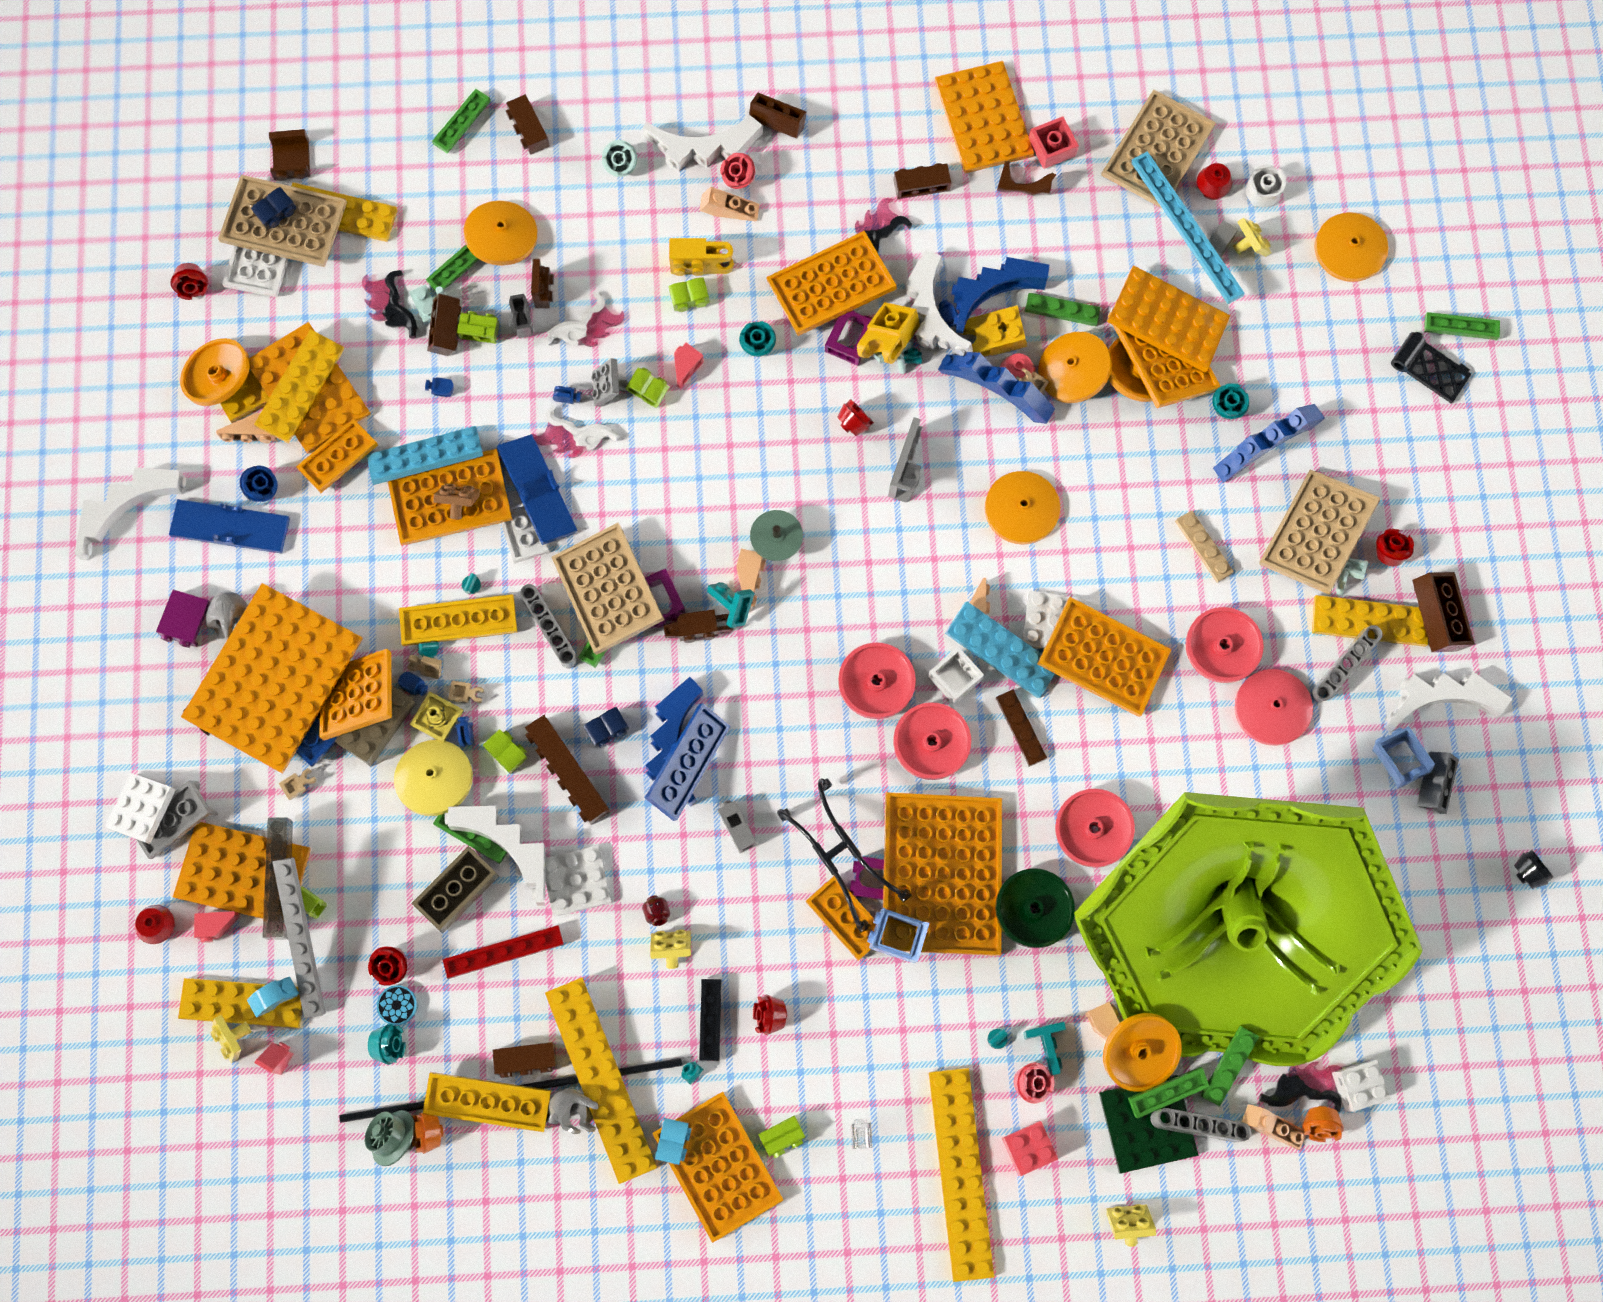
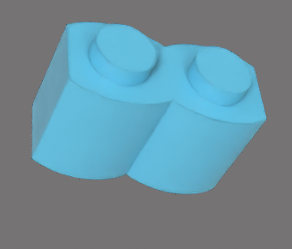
[655,1118,692,1165]

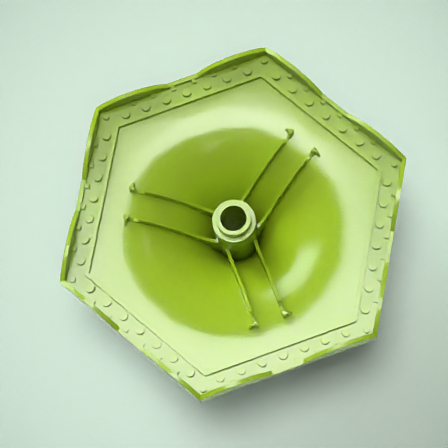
[1074,792,1423,1066]

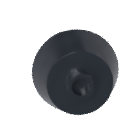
[1514,850,1554,889]

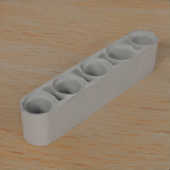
[520,584,577,669]
[1312,625,1382,702]
[1150,1108,1252,1142]

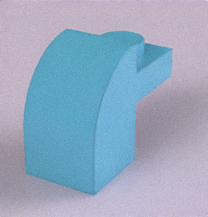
[247,976,299,1018]

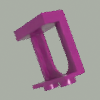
[825,310,873,366]
[645,568,686,629]
[850,856,884,900]

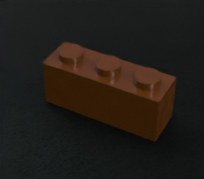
[749,92,807,139]
[505,94,550,155]
[893,163,952,199]
[427,294,462,356]
[492,1042,557,1078]

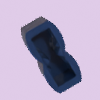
[251,187,296,230]
[583,706,629,748]

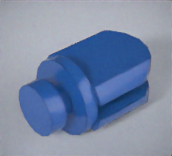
[938,300,958,327]
[425,377,454,397]
[552,386,582,404]
[398,672,428,696]
[455,716,475,747]

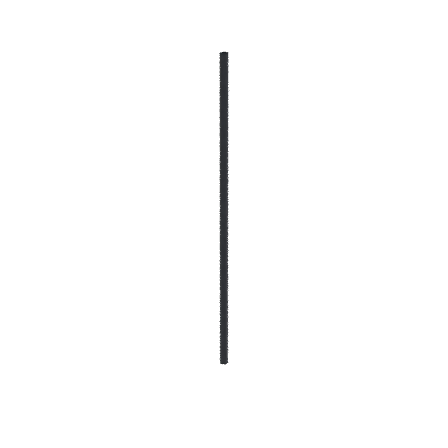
[339,1058,683,1123]

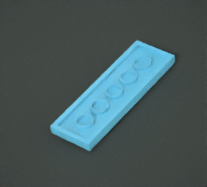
[367,426,483,485]
[945,601,1055,698]

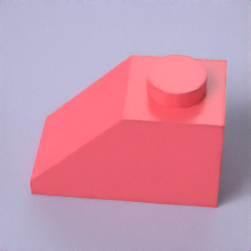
[674,342,704,389]
[194,911,240,943]
[254,1041,294,1075]

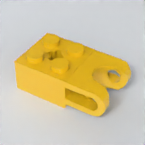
[669,238,734,276]
[857,302,920,364]
[960,305,1028,357]

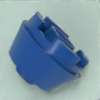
[240,465,278,502]

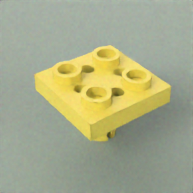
[1233,218,1272,257]
[409,691,464,742]
[650,929,691,969]
[210,1015,252,1063]
[1106,1204,1156,1247]

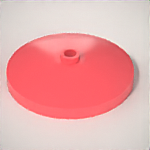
[1185,607,1264,683]
[838,643,916,719]
[1234,669,1313,746]
[893,702,971,780]
[1055,789,1135,868]

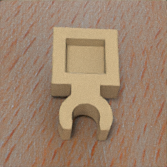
[1016,368,1049,393]
[407,655,442,679]
[448,680,484,704]
[279,768,317,800]

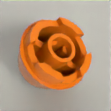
[1302,1106,1344,1142]
[412,1113,444,1154]

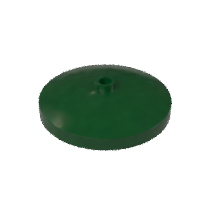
[995,868,1075,949]

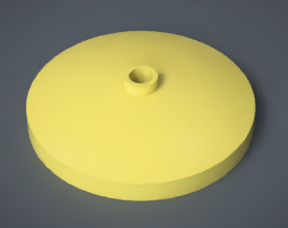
[394,740,473,816]

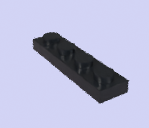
[699,979,722,1061]

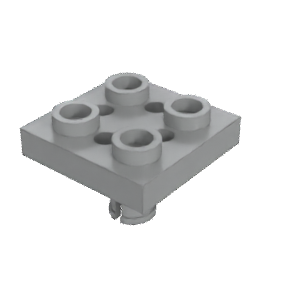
[591,358,628,407]

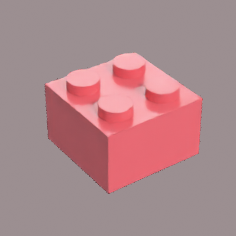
[1029,116,1079,169]
[1002,1121,1058,1176]

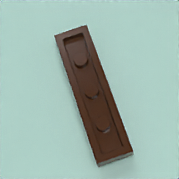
[995,689,1047,767]

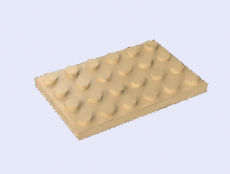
[1101,89,1216,208]
[218,175,347,267]
[1259,469,1380,595]
[551,522,664,655]

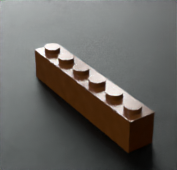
[525,715,610,825]

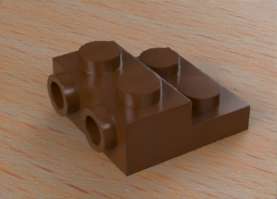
[531,259,554,309]

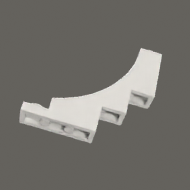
[74,467,186,560]
[445,805,546,906]

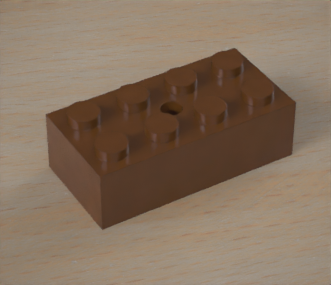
[1412,572,1475,653]

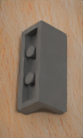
[1417,751,1459,814]

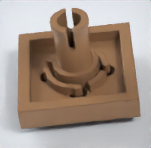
[434,483,480,520]

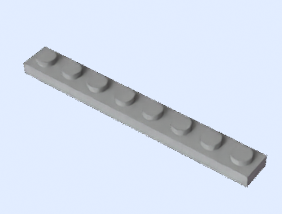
[273,857,326,1018]

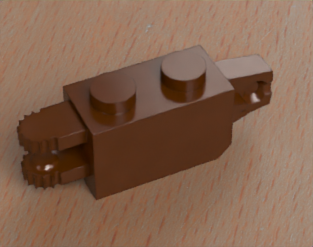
[664,609,733,643]

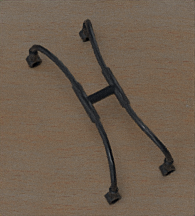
[777,778,912,933]

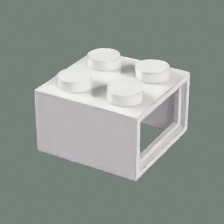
[928,647,984,705]
[1332,1060,1391,1112]

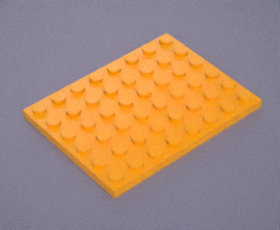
[181,583,363,774]
[882,792,1002,956]

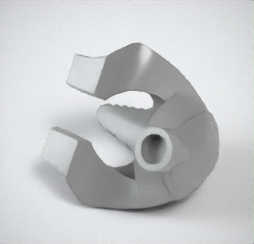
[206,591,248,640]
[546,1088,598,1134]

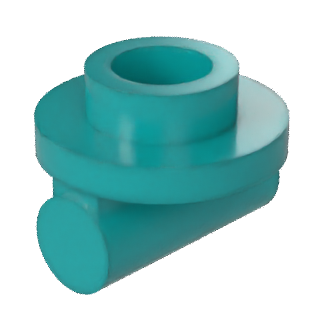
[904,348,922,364]
[462,573,481,594]
[418,641,439,658]
[987,1029,1008,1049]
[681,1062,704,1085]

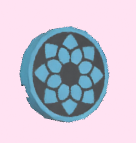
[377,985,418,1026]

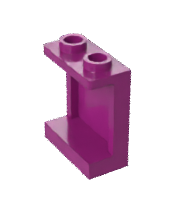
[156,589,211,648]

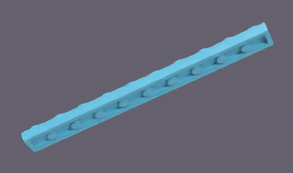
[1131,151,1245,304]

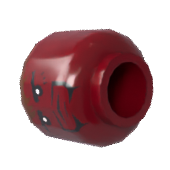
[642,895,670,926]

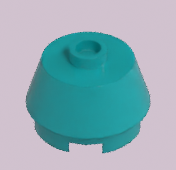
[739,321,776,357]
[1212,383,1249,420]
[368,1024,406,1065]

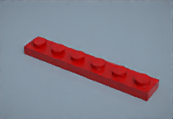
[442,925,564,979]

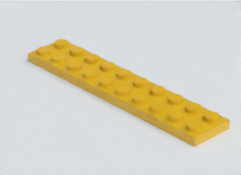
[545,977,657,1184]
[928,1068,994,1282]

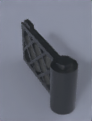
[1391,332,1471,404]

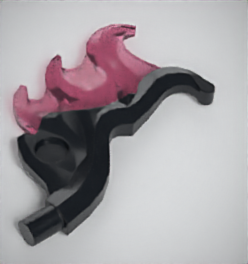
[855,198,912,253]
[362,270,418,339]
[1259,1061,1343,1112]

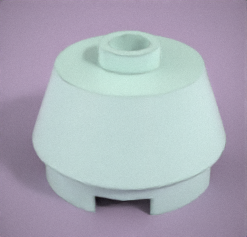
[602,140,638,177]

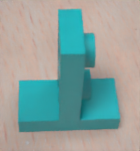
[707,582,755,628]
[1023,1022,1066,1076]

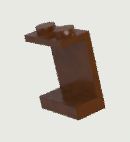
[269,129,311,181]

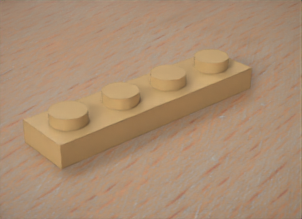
[1175,510,1234,583]

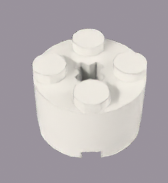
[1245,164,1287,207]

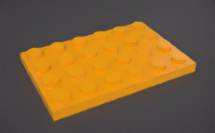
[935,61,1034,174]
[766,231,897,336]
[1107,265,1231,373]
[1108,312,1221,409]
[249,321,371,454]
[387,448,513,546]
[1037,597,1172,717]
[173,822,311,924]
[652,1092,784,1243]

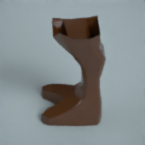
[997,161,1056,196]

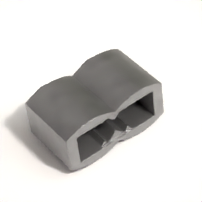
[509,294,533,338]

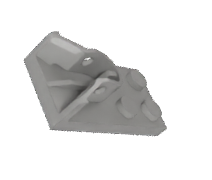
[888,417,923,503]
[136,781,218,859]

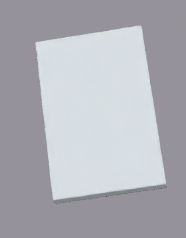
[501,503,550,564]

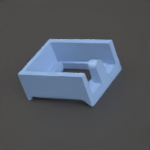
[1372,726,1435,789]
[867,908,929,963]

